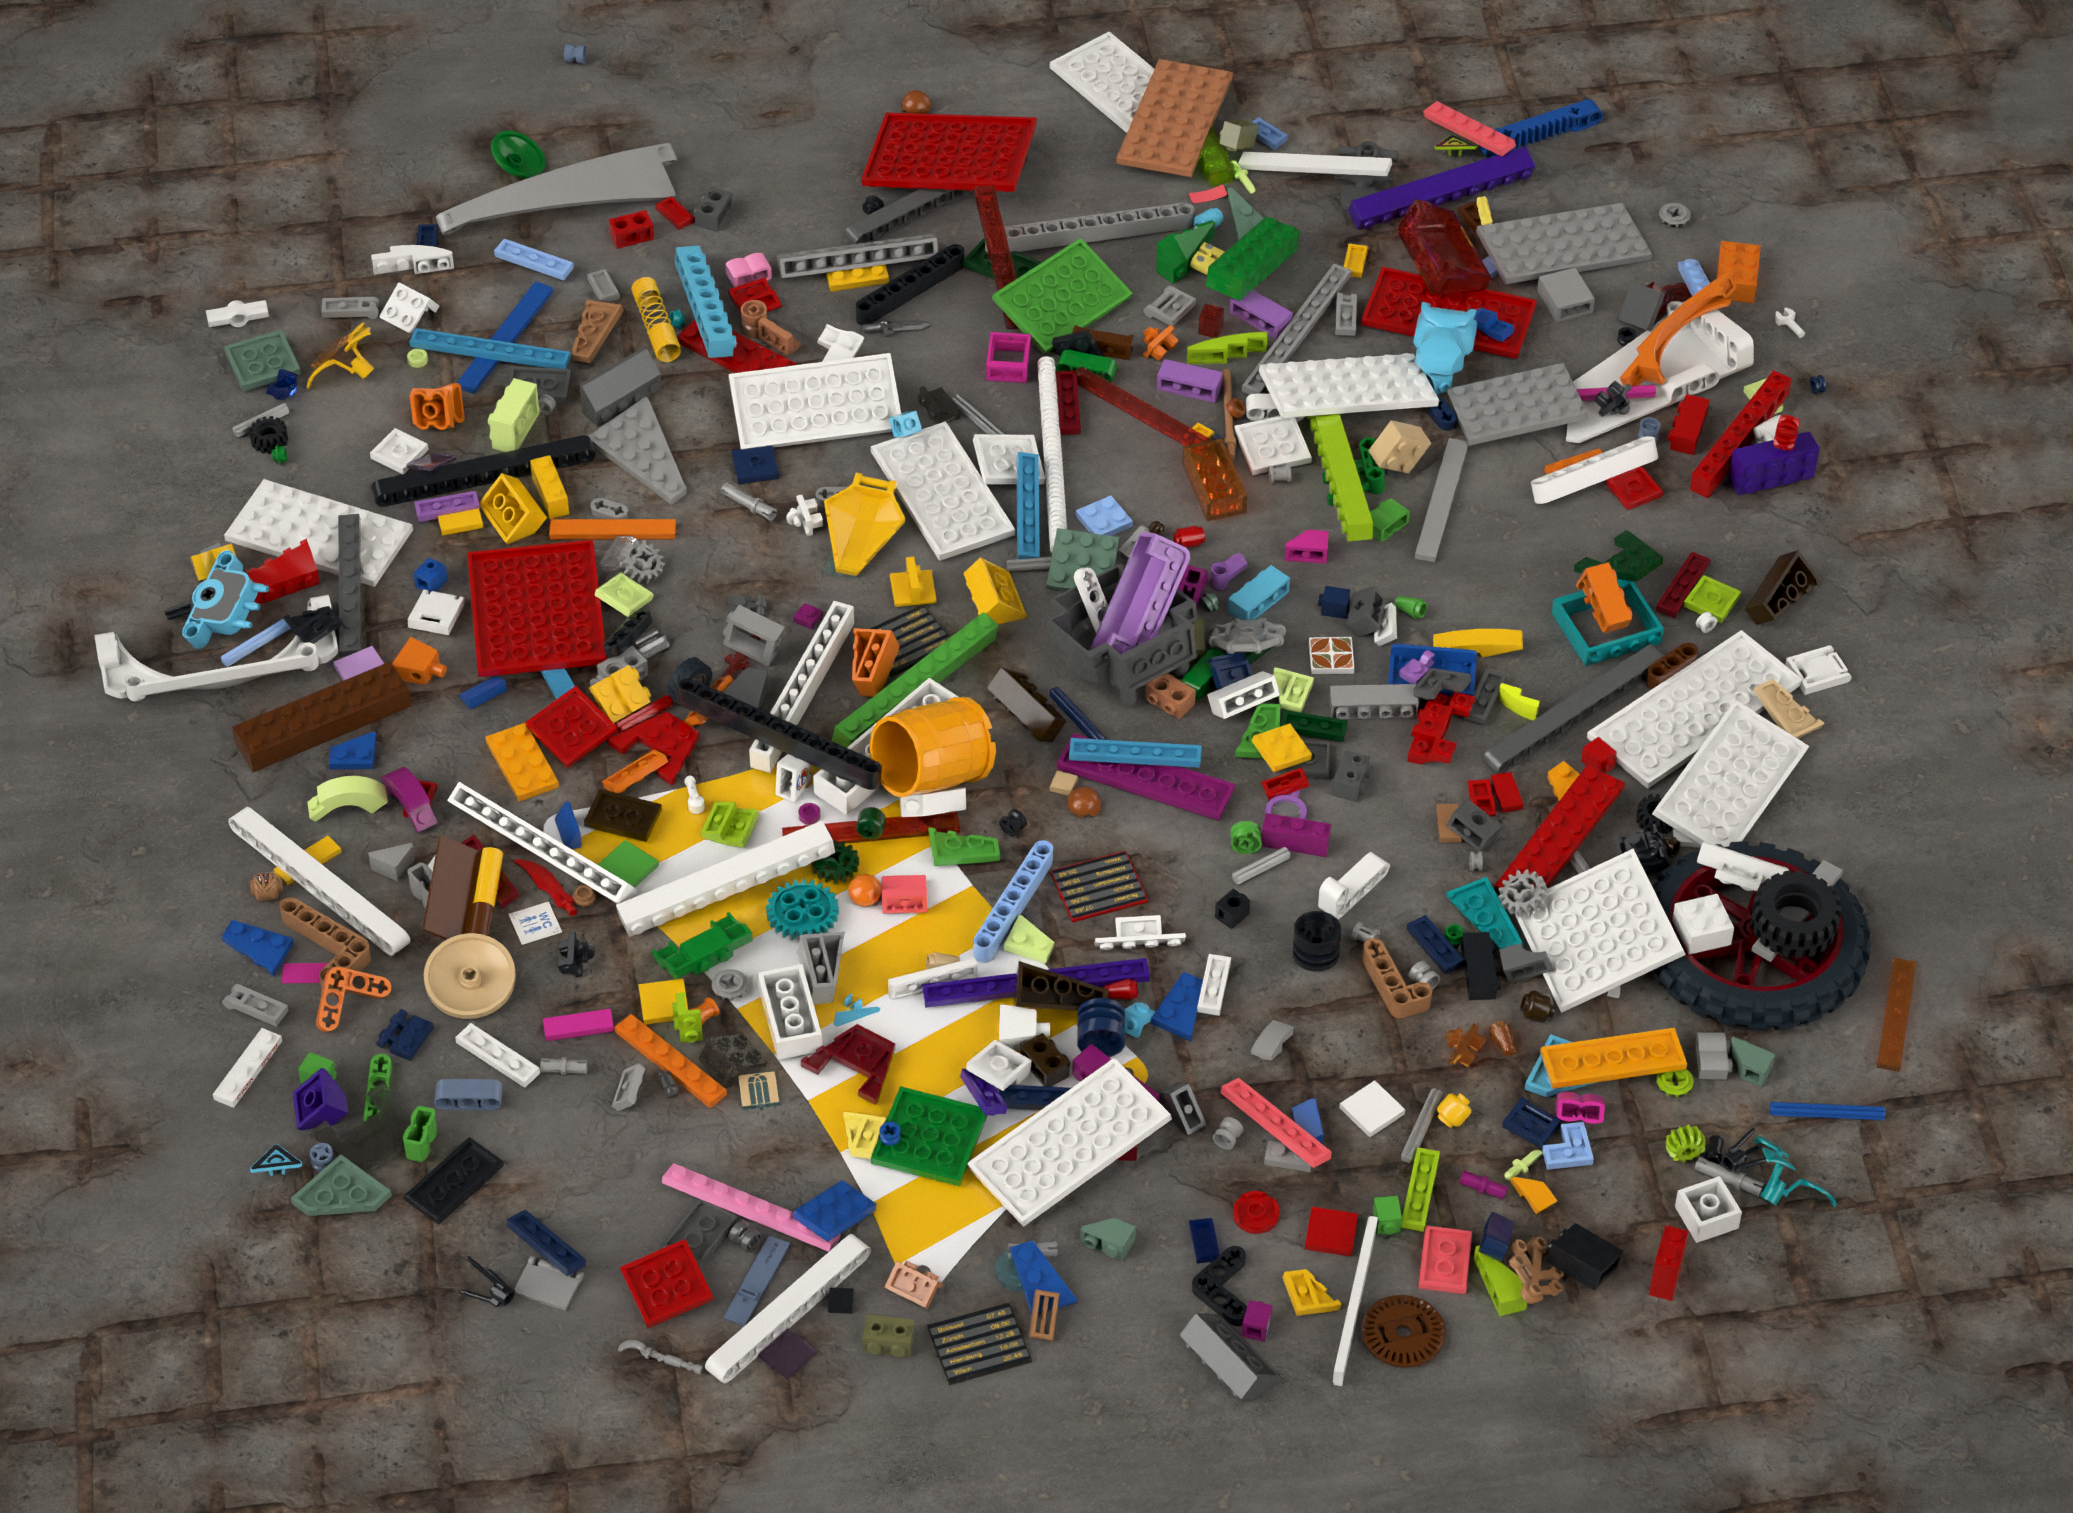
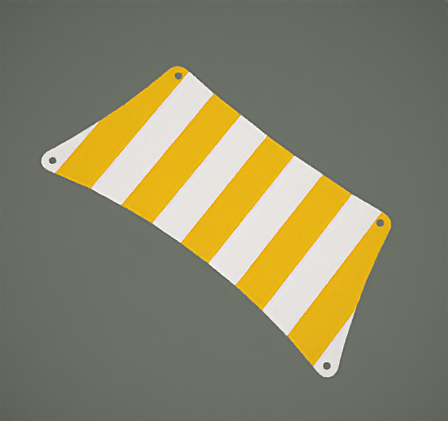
[544,761,1148,1282]

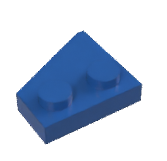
[329,732,377,770]

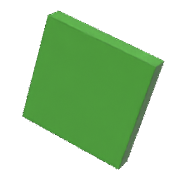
[598,840,659,888]

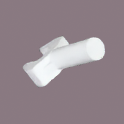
[1775,308,1805,338]

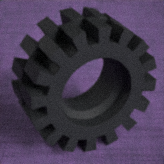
[249,416,288,454]
[1636,794,1673,834]

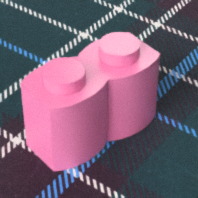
[726,253,772,287]

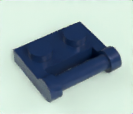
[1502,1097,1563,1148]

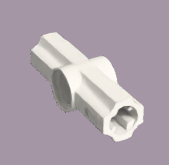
[206,300,269,327]

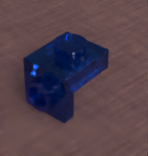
[266,369,298,400]

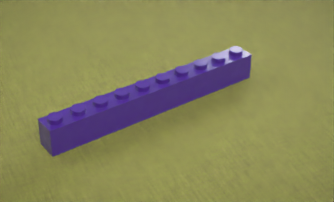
[1348,147,1535,230]

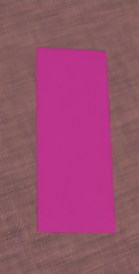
[281,963,328,984]

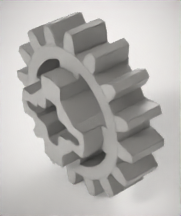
[618,540,665,584]
[1498,869,1548,916]

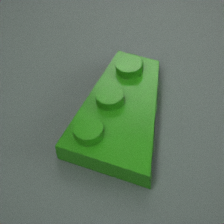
[1235,703,1280,758]
[928,827,1000,866]

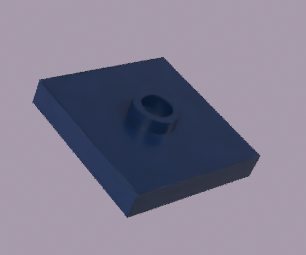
[732,445,779,484]

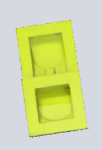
[1498,683,1540,721]

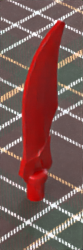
[514,859,577,916]

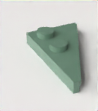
[1227,187,1264,240]

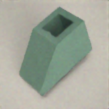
[1729,1037,1775,1087]
[1080,1218,1136,1261]

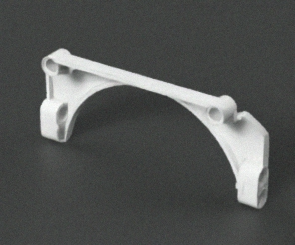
[95,595,339,701]

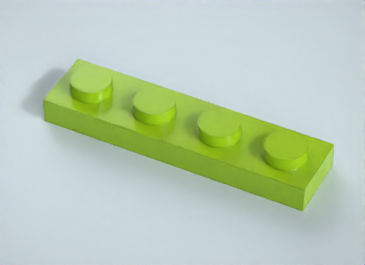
[1401,1147,1440,1232]

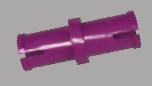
[1459,1170,1508,1200]

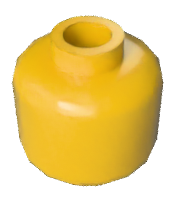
[1437,1093,1472,1128]

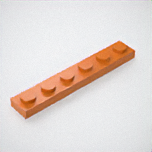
[614,1014,727,1108]

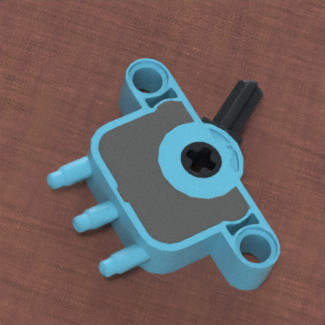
[165,550,269,649]

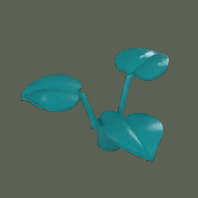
[1753,1135,1837,1208]

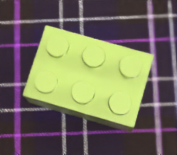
[488,378,540,452]

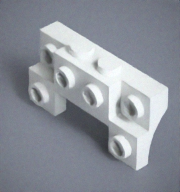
[817,324,864,362]

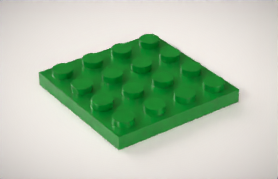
[871,1086,988,1186]

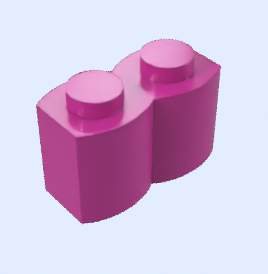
[1555,1092,1605,1124]

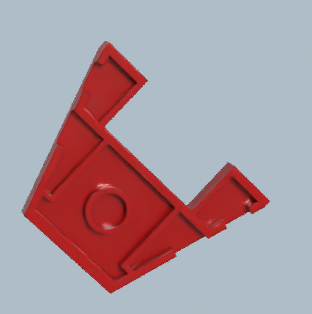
[608,711,699,786]

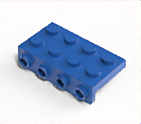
[1388,644,1477,696]

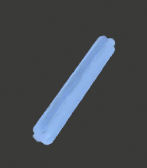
[221,619,291,667]

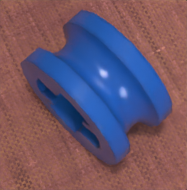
[880,1122,901,1145]

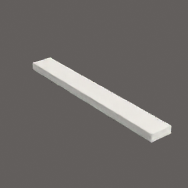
[1238,152,1392,176]
[1333,1216,1378,1386]

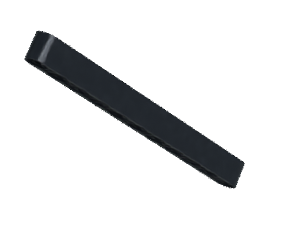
[371,435,596,507]
[678,678,882,790]

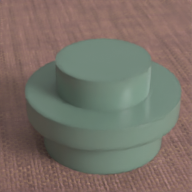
[1200,592,1219,612]

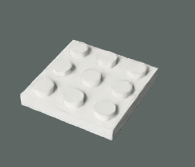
[1234,416,1312,476]
[973,434,1045,484]

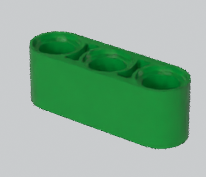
[1056,350,1118,385]
[1181,648,1226,700]

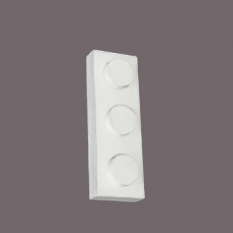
[1197,954,1231,1016]

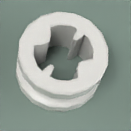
[1696,612,1717,633]

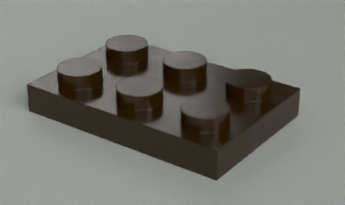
[584,789,662,842]

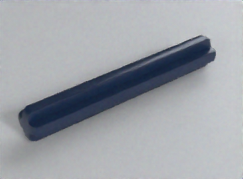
[1049,686,1106,740]

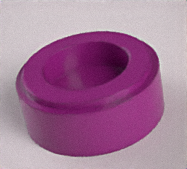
[798,803,821,825]

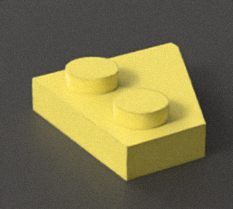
[843,1112,886,1159]

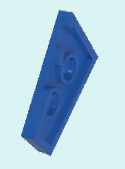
[222,920,294,977]

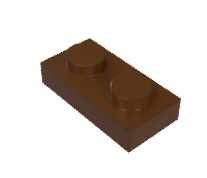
[1458,201,1494,234]

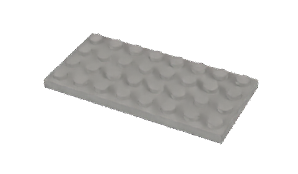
[1476,203,1652,284]

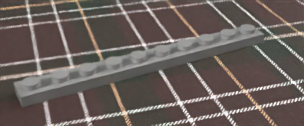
[1242,264,1352,395]

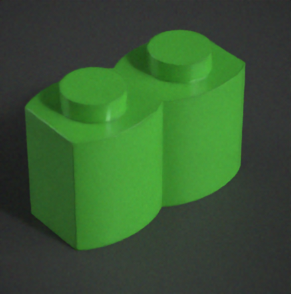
[1370,498,1410,542]
[403,1106,438,1162]

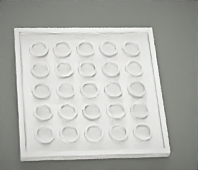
[1515,849,1686,1013]

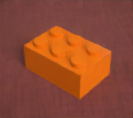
[1716,241,1761,303]

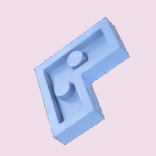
[1542,1122,1594,1170]

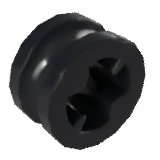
[1617,327,1636,346]

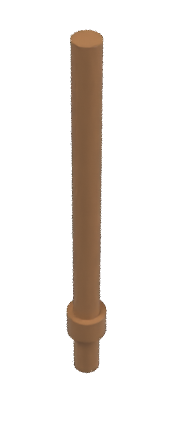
[1223,369,1237,460]

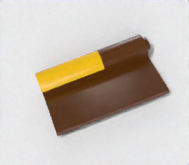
[422,835,503,940]

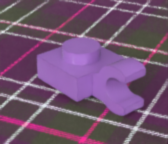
[1399,650,1435,685]

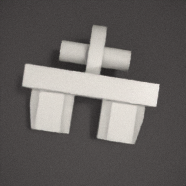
[786,495,823,536]

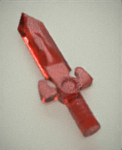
[721,635,761,677]

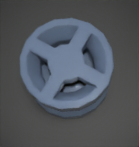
[309,1143,334,1172]

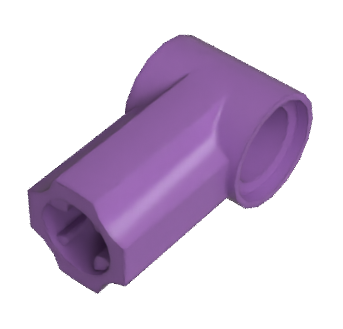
[1210,553,1248,590]

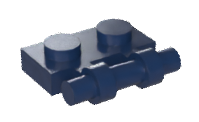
[376,1009,434,1061]

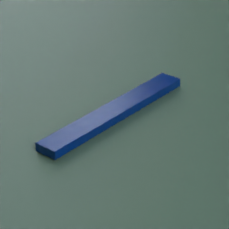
[457,281,553,394]

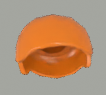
[848,874,882,907]

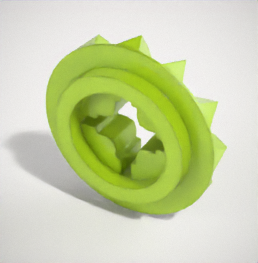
[1656,1069,1694,1098]

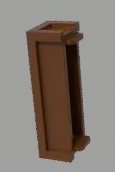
[1072,325,1134,361]

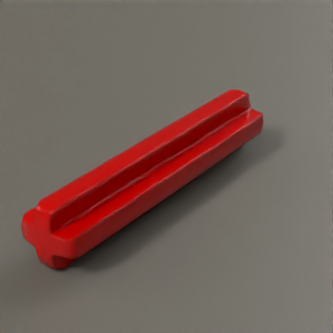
[616,695,673,733]

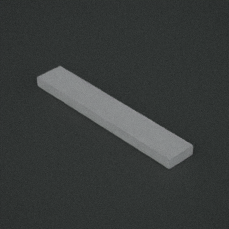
[1751,860,1843,962]

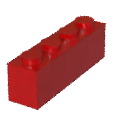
[245,539,320,604]

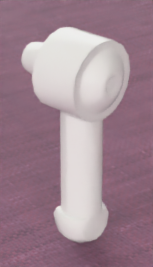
[685,776,705,814]

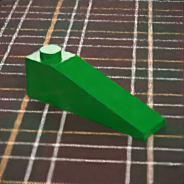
[1156,220,1215,284]

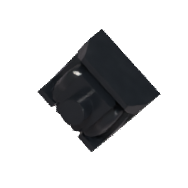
[1615,824,1671,876]

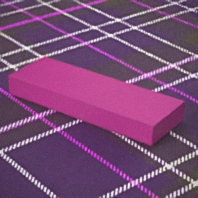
[543,1009,614,1041]

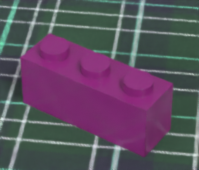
[1261,813,1331,857]

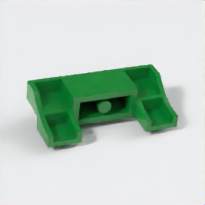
[652,912,753,980]

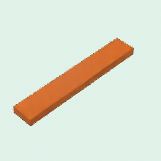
[549,519,676,540]

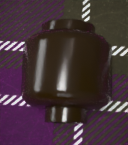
[1520,990,1556,1023]

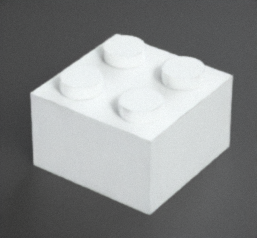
[1672,894,1734,954]
[1675,1176,1742,1243]

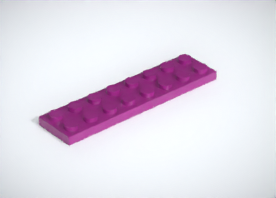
[1057,733,1236,821]

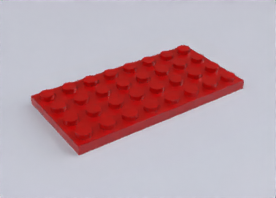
[1361,266,1537,359]

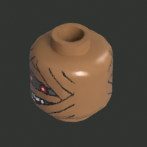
[250,872,283,902]

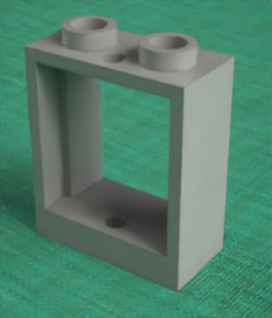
[723,605,785,667]

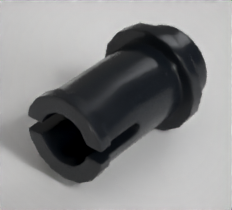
[1704,1135,1724,1164]

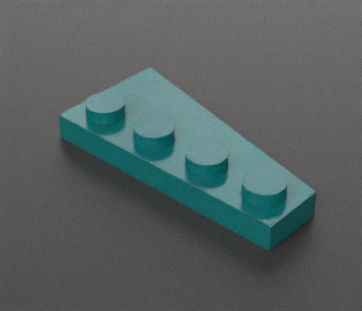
[1446,877,1523,953]

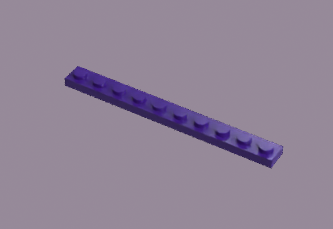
[922,958,1150,1008]

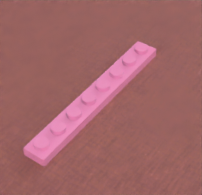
[662,1163,841,1252]

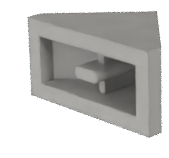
[368,843,415,881]

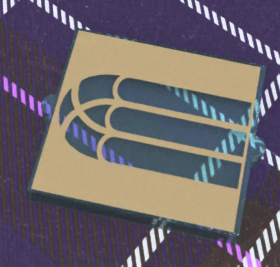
[737,1071,780,1110]

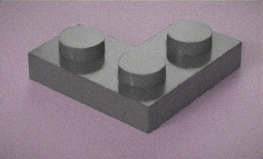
[1413,668,1471,700]

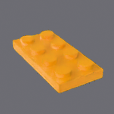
[485,723,559,802]

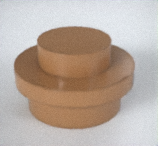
[573,885,596,907]

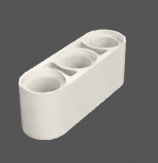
[1246,394,1305,421]

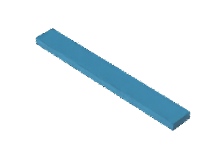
[409,328,571,369]

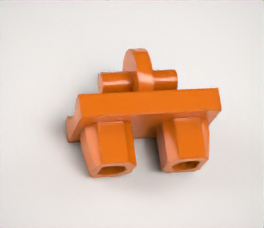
[1143,325,1179,361]

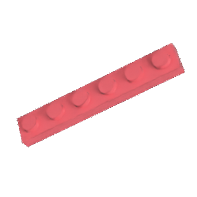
[1423,101,1516,156]
[1221,1078,1332,1168]

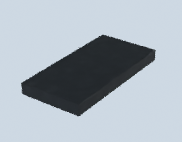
[404,1137,504,1225]

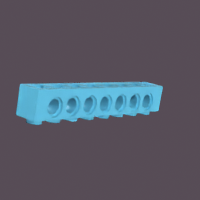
[675,246,737,358]

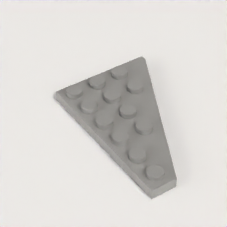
[589,396,687,505]

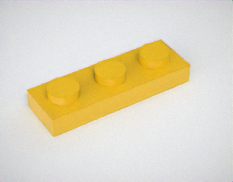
[827,264,889,292]

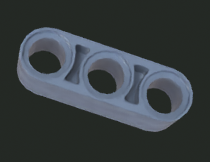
[434,1079,503,1111]

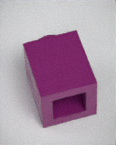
[1242,1300,1273,1342]

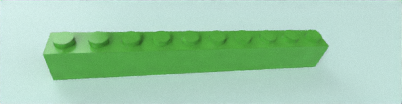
[832,612,999,748]

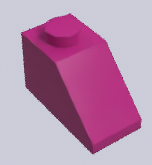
[1285,530,1329,564]

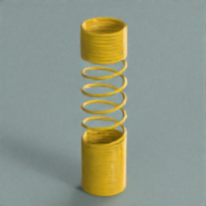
[631,277,681,362]

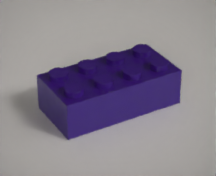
[1729,431,1820,496]

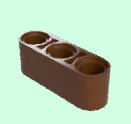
[1646,642,1698,690]

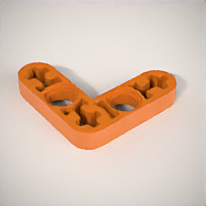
[316,967,391,1033]

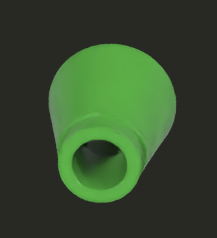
[1394,595,1427,619]

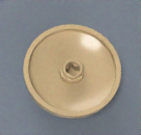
[424,933,516,1019]

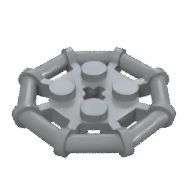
[1208,618,1286,654]

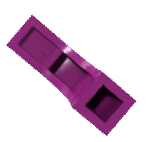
[381,767,438,833]

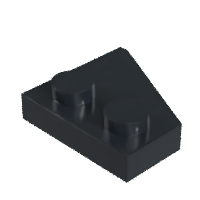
[1052,330,1105,357]

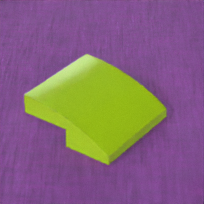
[700,802,760,848]

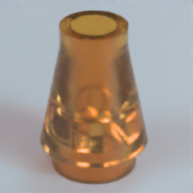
[1489,1021,1517,1056]

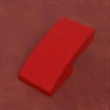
[1467,779,1496,817]

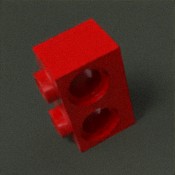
[608,210,654,249]

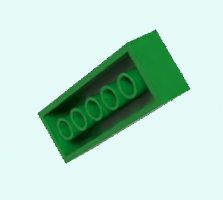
[1206,216,1300,301]

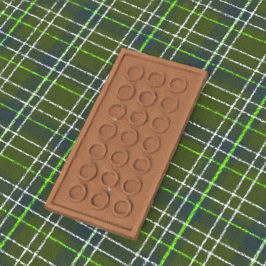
[1116,59,1233,177]

